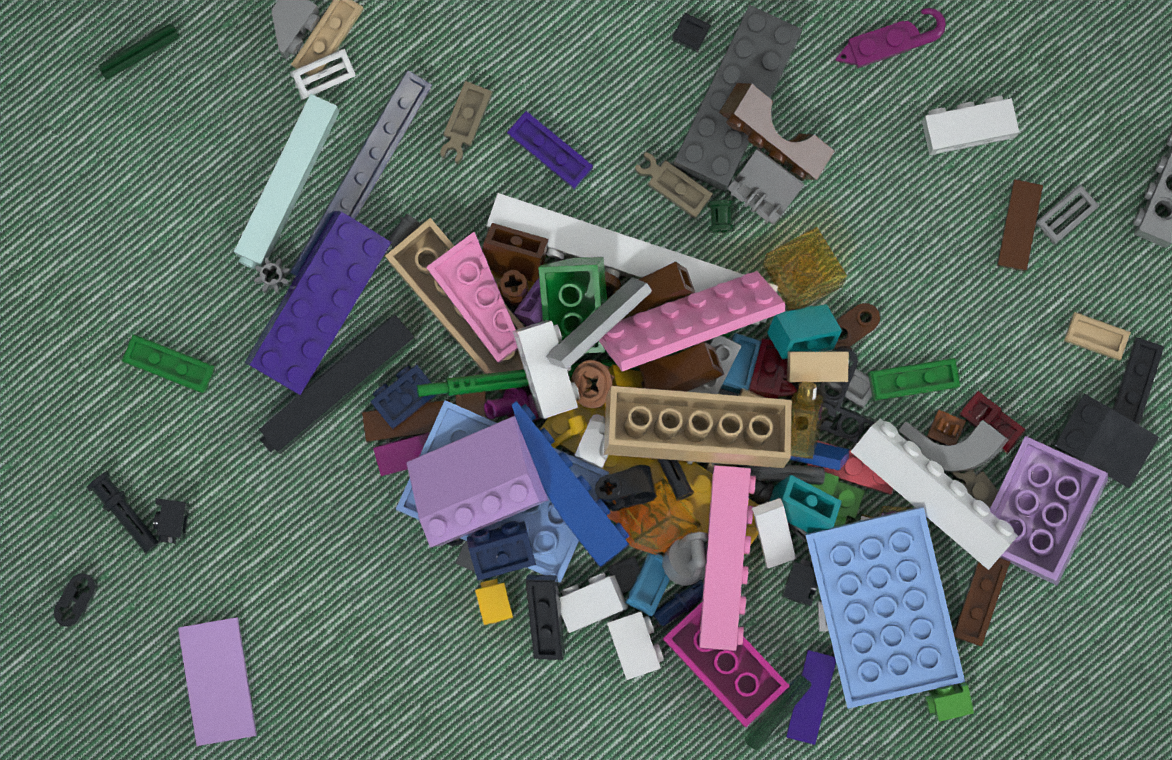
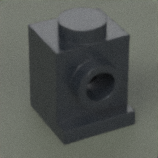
[153,498,190,544]
[781,559,818,607]

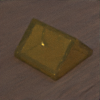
[619,478,701,555]

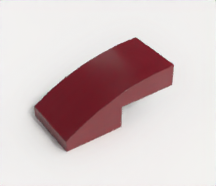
[959,391,1026,454]

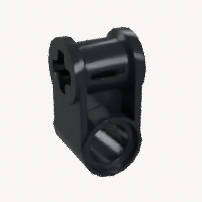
[595,465,657,511]

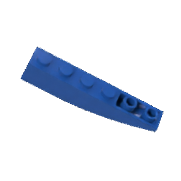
[512,401,630,568]

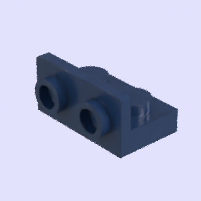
[370,365,437,430]
[467,521,536,581]

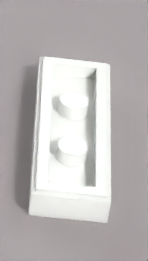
[752,498,796,568]

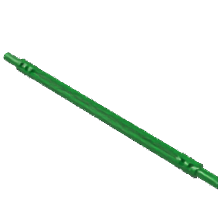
[417,349,687,397]

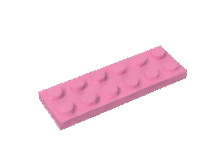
[599,271,785,371]

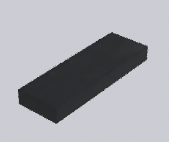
[1112,337,1164,425]
[525,575,565,660]

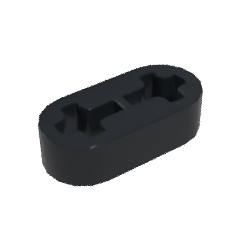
[54,573,98,627]

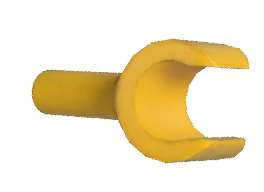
[551,415,587,448]

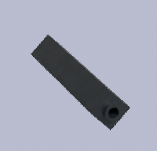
[258,315,416,454]

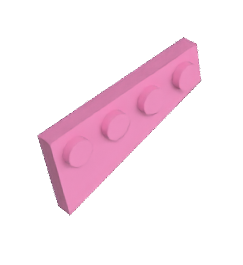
[426,232,518,363]

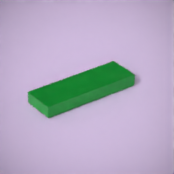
[122,334,216,394]
[868,358,961,402]

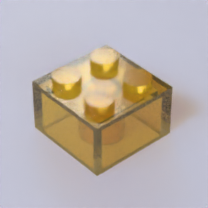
[763,227,847,311]

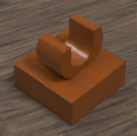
[927,409,966,446]

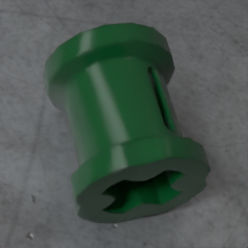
[707,200,735,233]

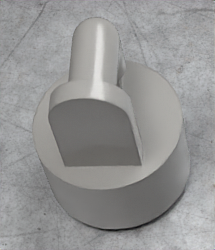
[662,532,708,585]

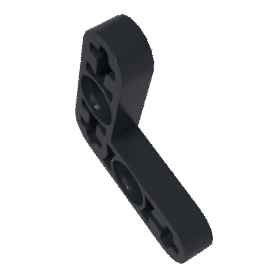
[809,346,878,443]

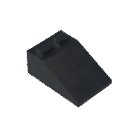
[1051,393,1159,488]

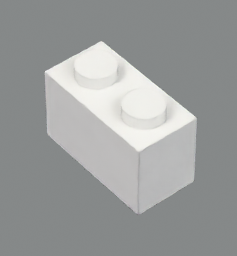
[559,573,628,633]
[607,612,664,680]

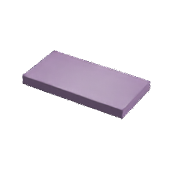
[178,617,257,746]

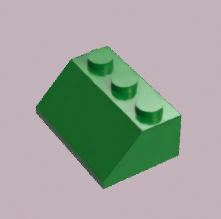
[538,257,607,353]

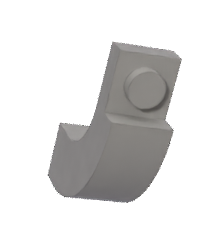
[898,420,1008,472]

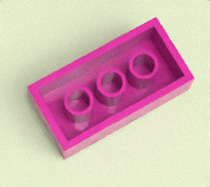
[662,602,789,727]

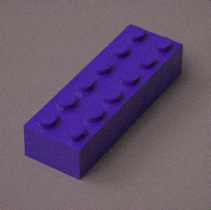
[244,211,391,395]

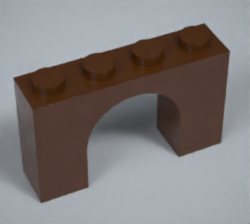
[613,262,724,392]

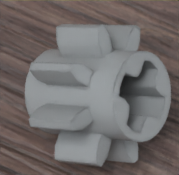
[254,258,290,294]

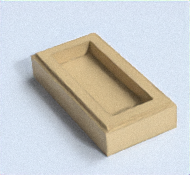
[1064,312,1131,361]
[787,351,849,382]

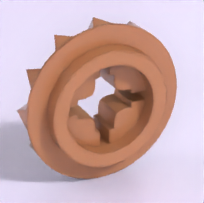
[571,360,615,408]

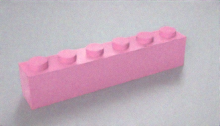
[699,465,756,651]

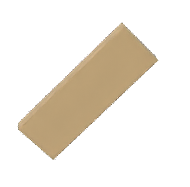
[291,0,364,81]

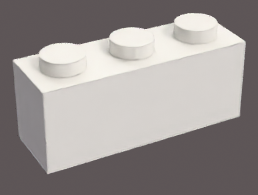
[922,96,1019,155]
[513,320,580,418]

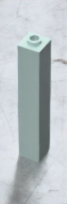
[234,94,340,269]

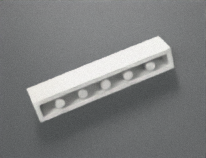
[851,418,1018,570]

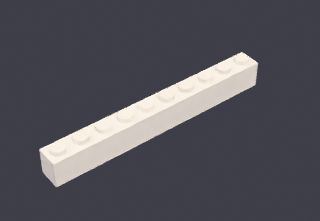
[486,193,778,325]

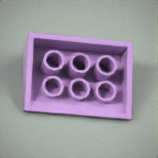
[406,416,549,548]
[990,436,1108,586]

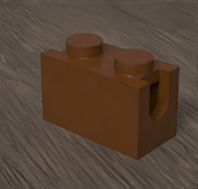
[482,223,549,283]

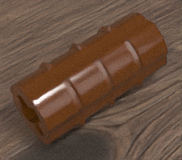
[499,270,528,307]

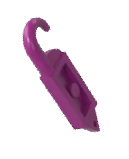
[835,8,946,69]

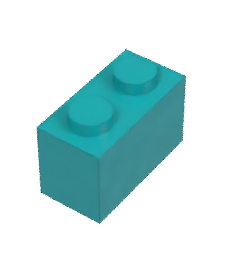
[767,304,842,359]
[769,474,842,533]

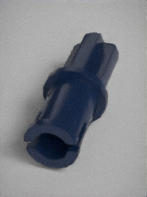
[654,579,704,626]

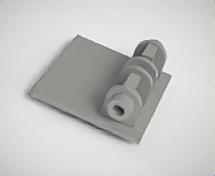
[727,148,804,225]

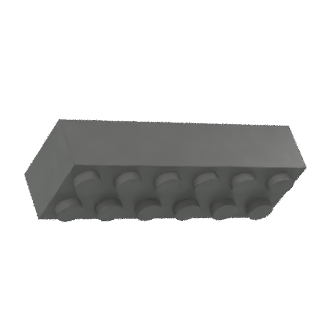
[674,5,803,193]

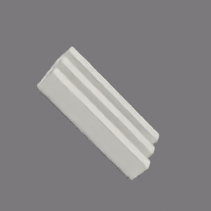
[290,49,356,99]

